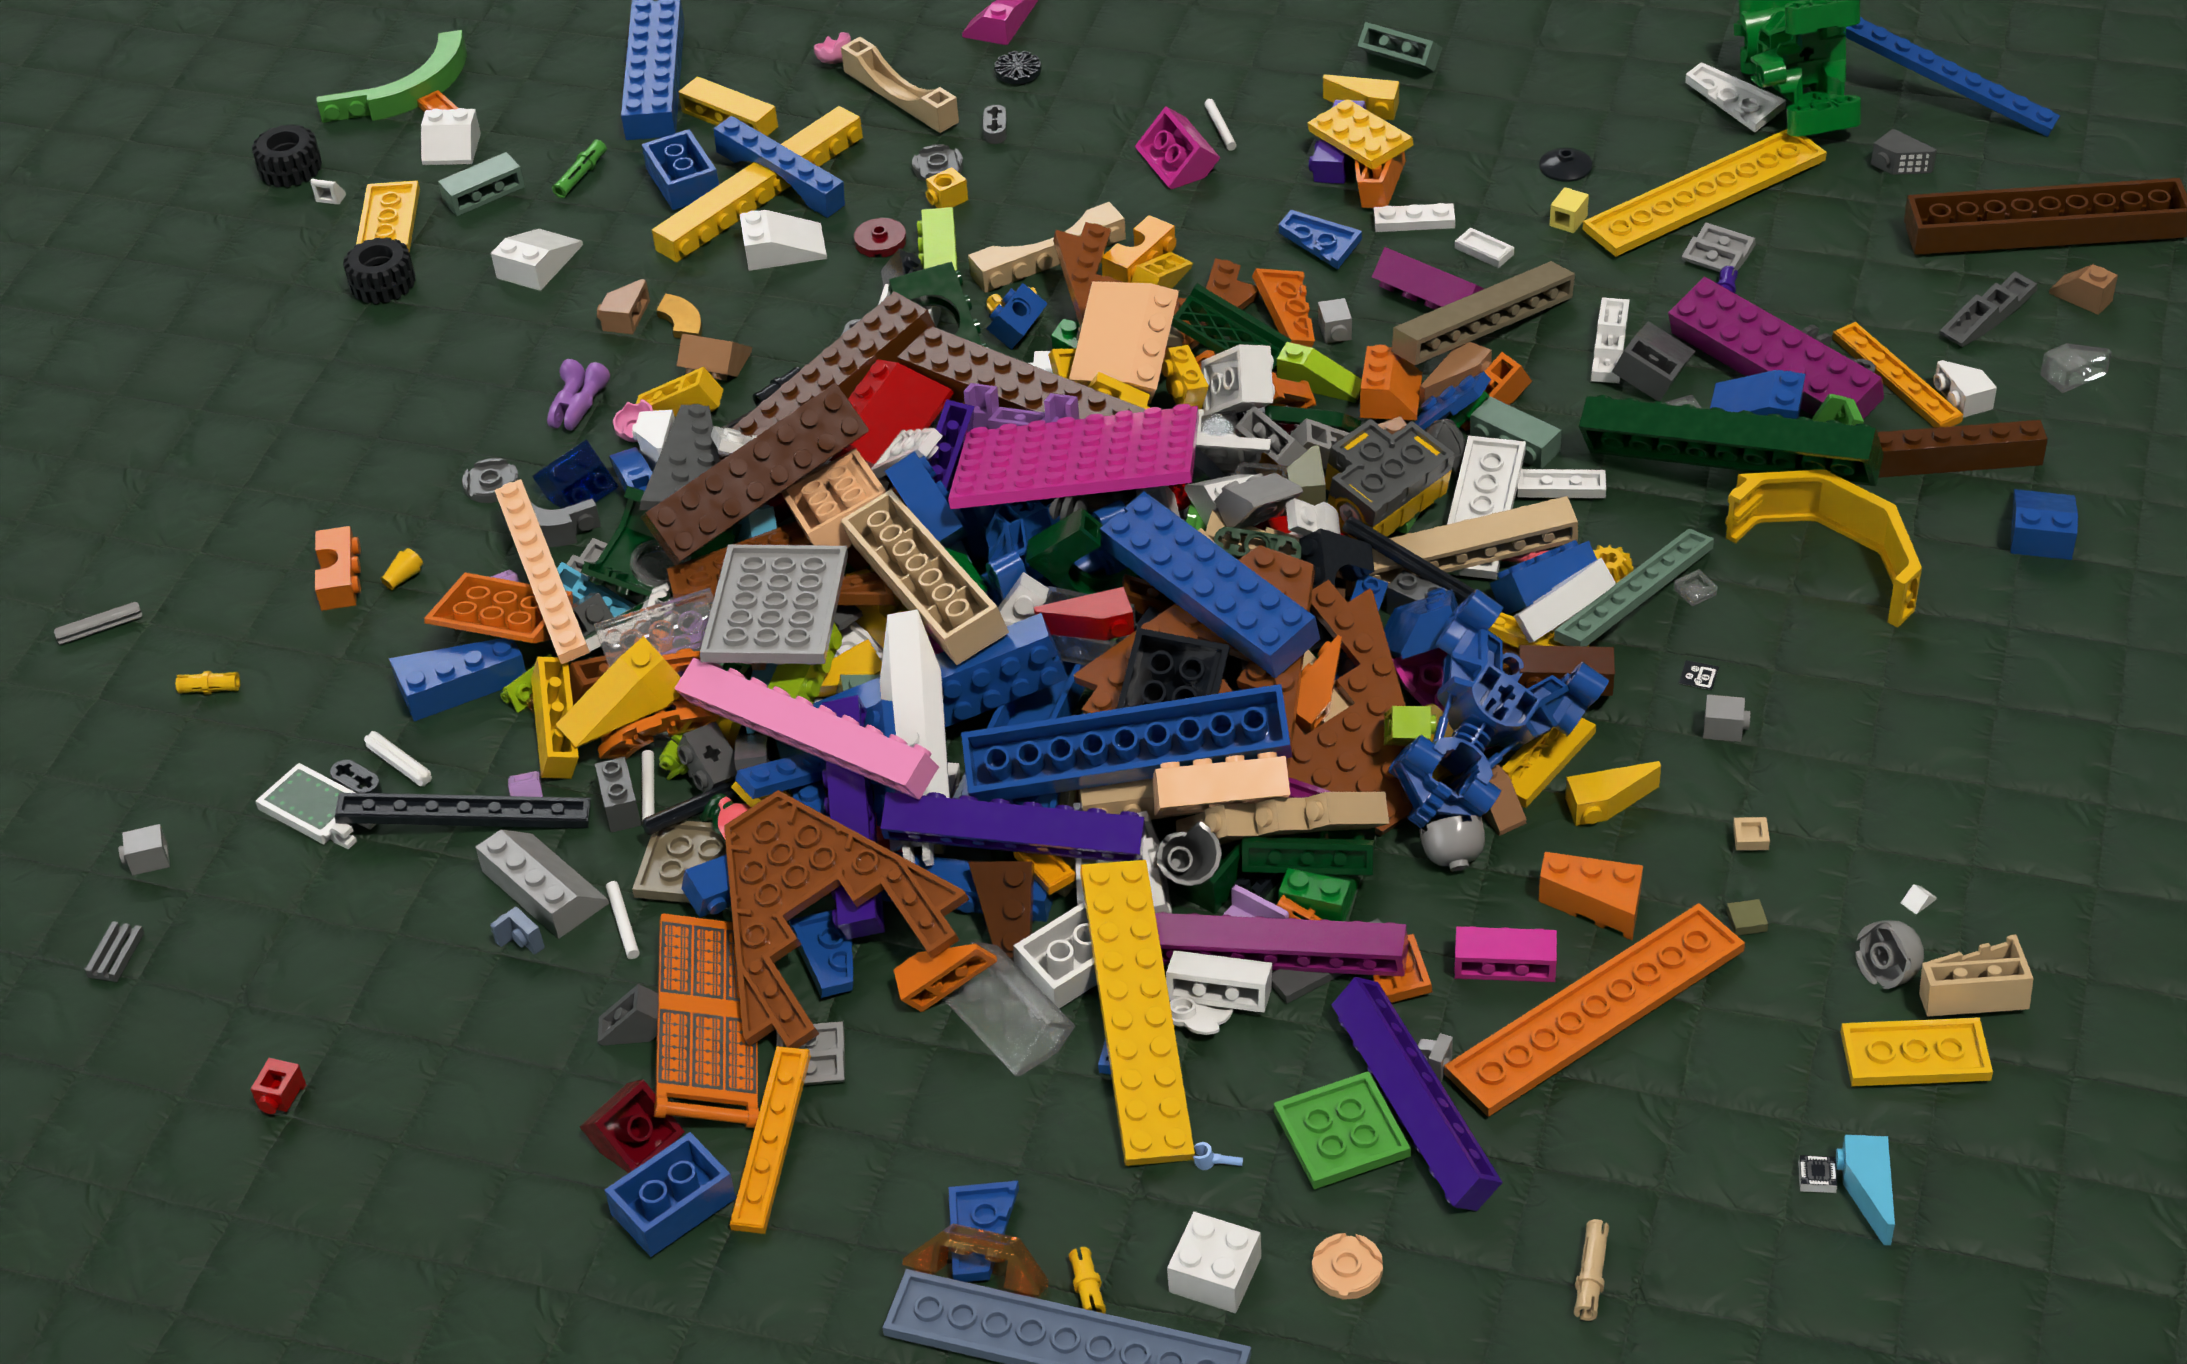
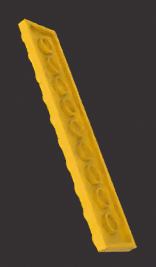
[1582,129,1827,257]
[1080,860,1195,1166]

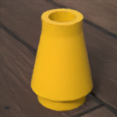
[380,548,424,590]

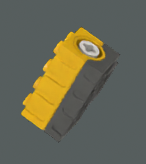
[1325,419,1455,539]

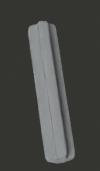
[54,602,142,645]

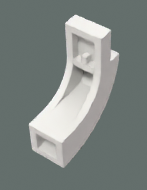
[1286,498,1341,538]

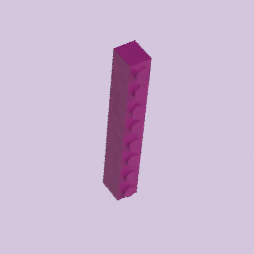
[1155,912,1409,976]

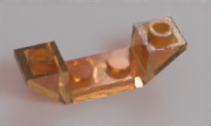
[902,1223,1049,1298]

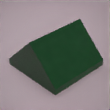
[1173,839,1243,914]

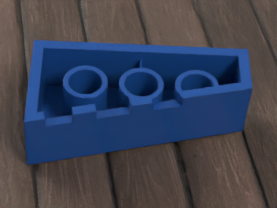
[389,638,526,721]

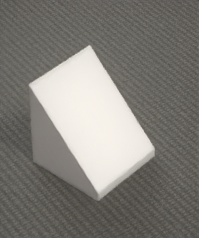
[1901,884,1937,914]

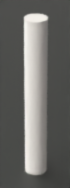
[1204,99,1237,151]
[642,750,655,821]
[606,881,640,959]

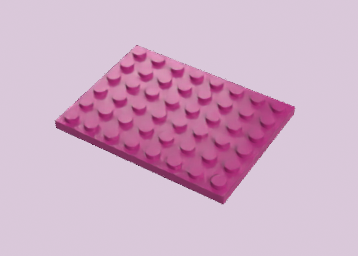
[948,404,1199,509]

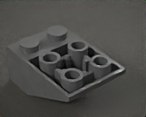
[1612,321,1696,401]

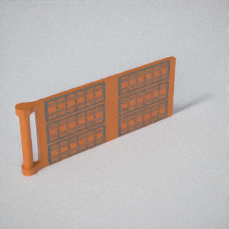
[654,913,759,1129]

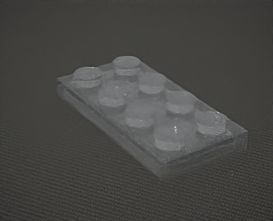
[594,588,714,668]

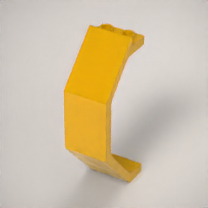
[1725,469,1922,628]

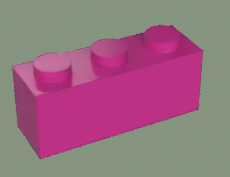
[1455,926,1557,982]

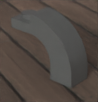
[497,498,601,547]

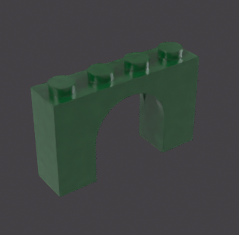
[888,261,988,348]
[1026,508,1143,613]

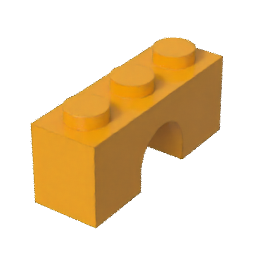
[1101,215,1176,283]

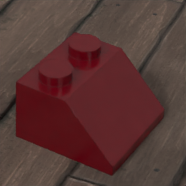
[579,1079,685,1173]

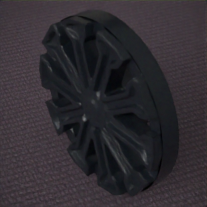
[995,51,1041,84]

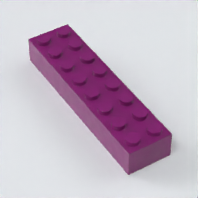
[1668,276,1884,419]

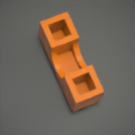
[315,526,361,611]

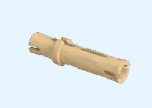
[1574,1219,1609,1321]

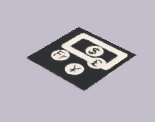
[1679,660,1719,690]

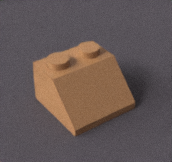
[677,334,752,381]

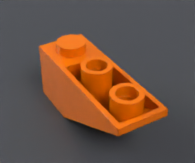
[1295,635,1342,734]

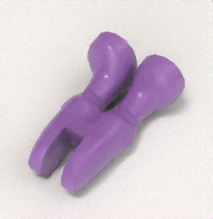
[547,359,610,431]

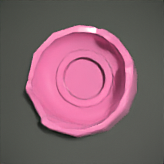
[814,32,851,64]
[613,399,653,442]

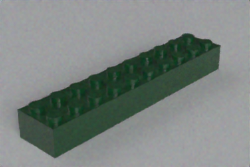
[1579,395,1884,486]

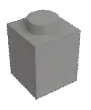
[1318,298,1352,344]
[1703,695,1750,742]
[118,824,170,876]

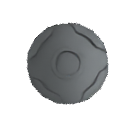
[912,144,963,181]
[462,458,519,503]

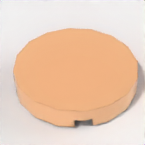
[1312,1233,1383,1300]

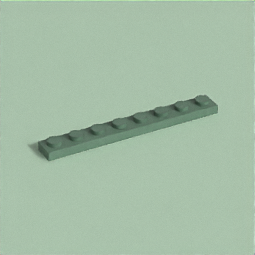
[1554,529,1714,646]

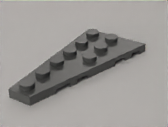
[639,404,720,510]

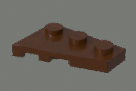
[968,861,1034,961]

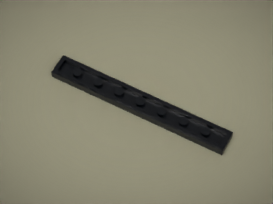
[335,792,591,828]

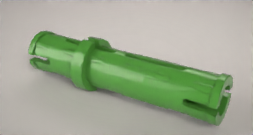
[552,139,607,198]

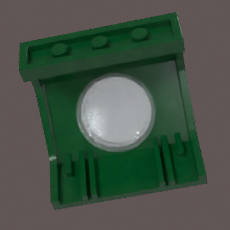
[581,486,742,623]

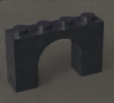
[1299,528,1375,654]

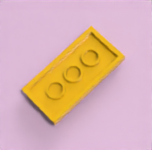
[1307,99,1414,170]
[356,180,420,252]
[1840,1018,1993,1086]

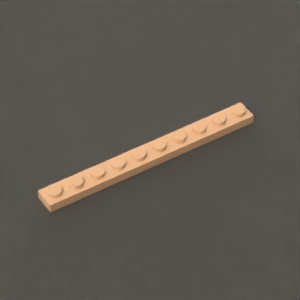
[495,479,590,664]

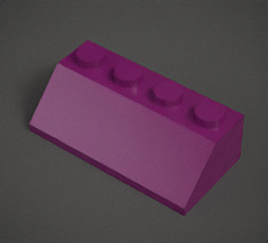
[1372,247,1484,310]

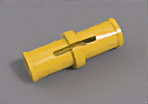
[175,671,240,695]
[1069,1247,1106,1314]

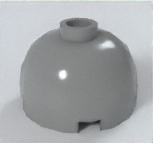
[1419,815,1485,871]
[1855,920,1924,989]

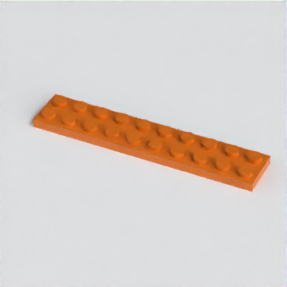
[1444,903,1745,1117]

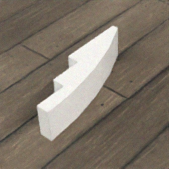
[1591,298,1630,383]
[1514,558,1616,643]

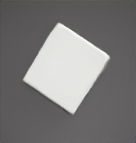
[310,179,346,205]

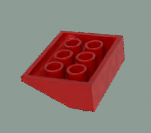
[829,359,954,469]

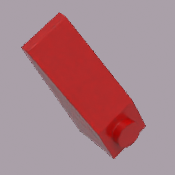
[1033,587,1134,641]

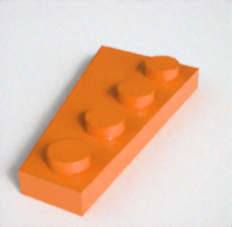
[1252,268,1315,347]

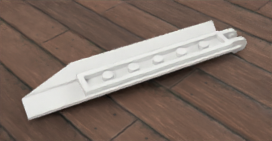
[880,609,950,866]

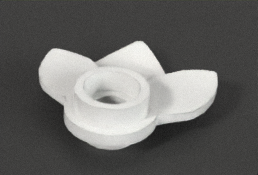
[1170,997,1233,1035]

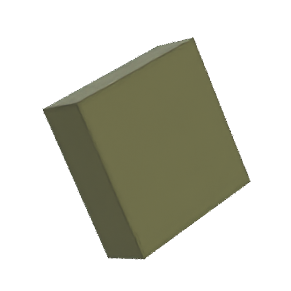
[1726,899,1768,935]

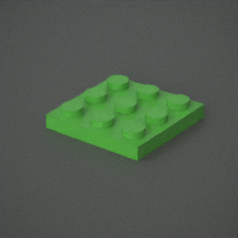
[1274,1071,1411,1189]

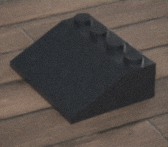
[1117,628,1230,709]

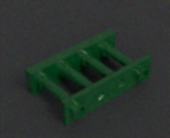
[1242,828,1375,875]

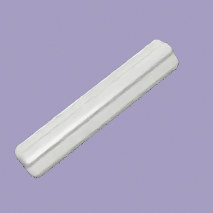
[364,731,432,787]

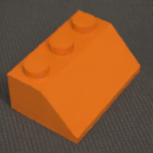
[1360,344,1422,421]

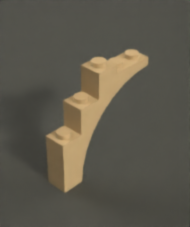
[1175,792,1389,845]

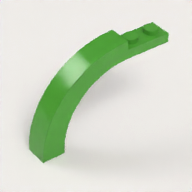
[317,30,467,123]

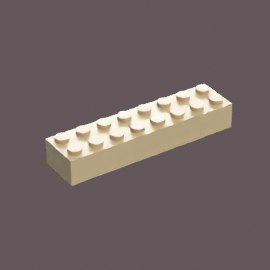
[841,489,1009,666]

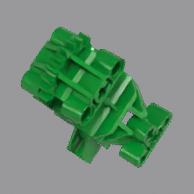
[1734,0,1861,137]

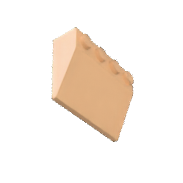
[1069,281,1179,404]
[781,448,887,549]

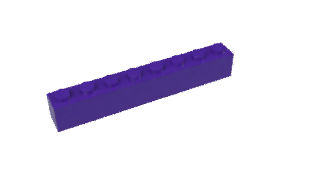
[822,695,885,940]
[880,790,1145,862]
[1331,977,1503,1211]

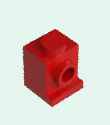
[251,1058,306,1114]

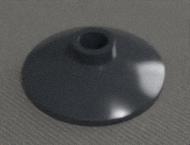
[1540,148,1592,182]

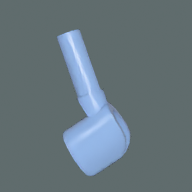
[1193,1142,1243,1170]

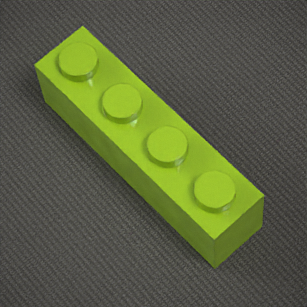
[917,207,958,270]
[768,622,843,704]

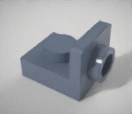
[490,907,545,955]

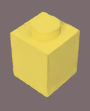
[1550,187,1589,233]

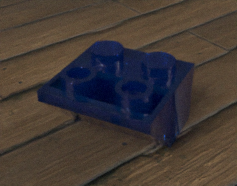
[532,439,619,509]

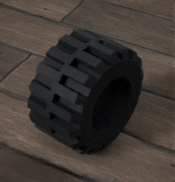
[252,124,322,187]
[343,237,416,304]

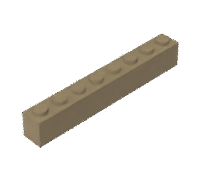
[1392,261,1575,365]

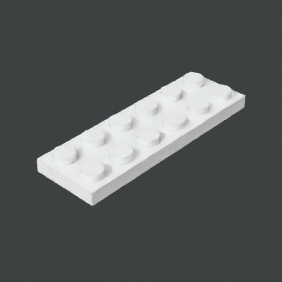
[1447,436,1526,580]

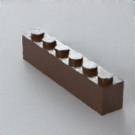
[1877,420,2048,478]

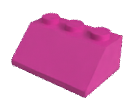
[1135,106,1220,189]

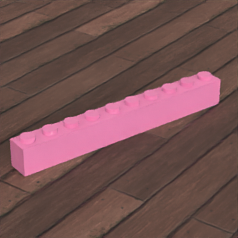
[674,657,939,800]

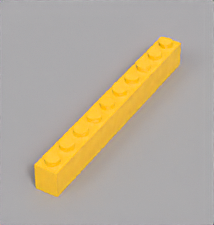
[652,106,863,262]

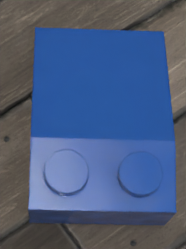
[1710,370,1806,419]
[2010,489,2078,560]

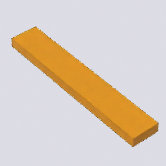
[1832,322,1964,428]
[730,1046,811,1234]

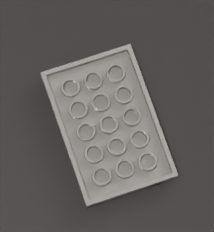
[700,544,848,665]

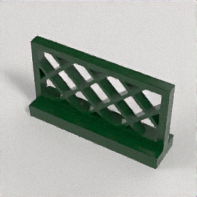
[1171,283,1292,371]

